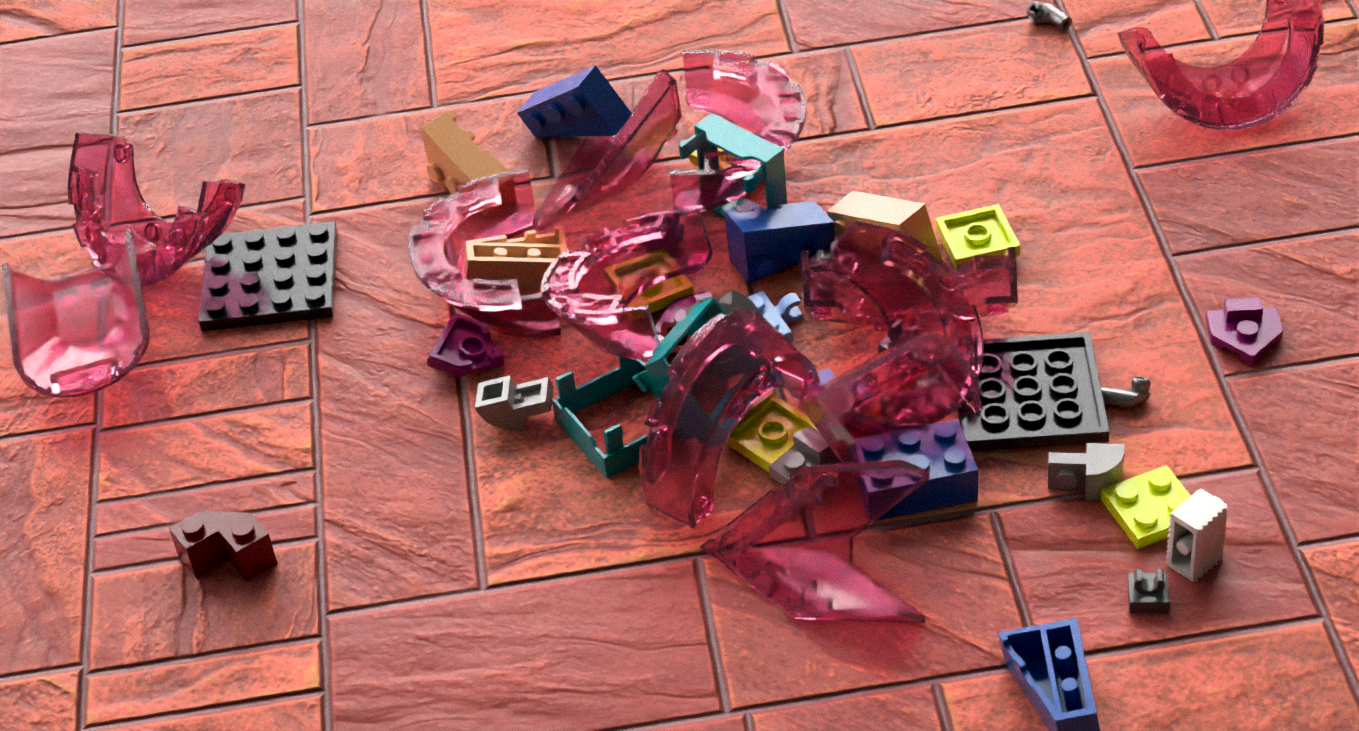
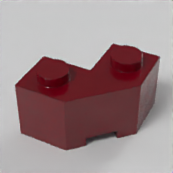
[169,510,277,581]

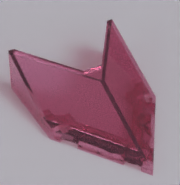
[700,459,929,623]

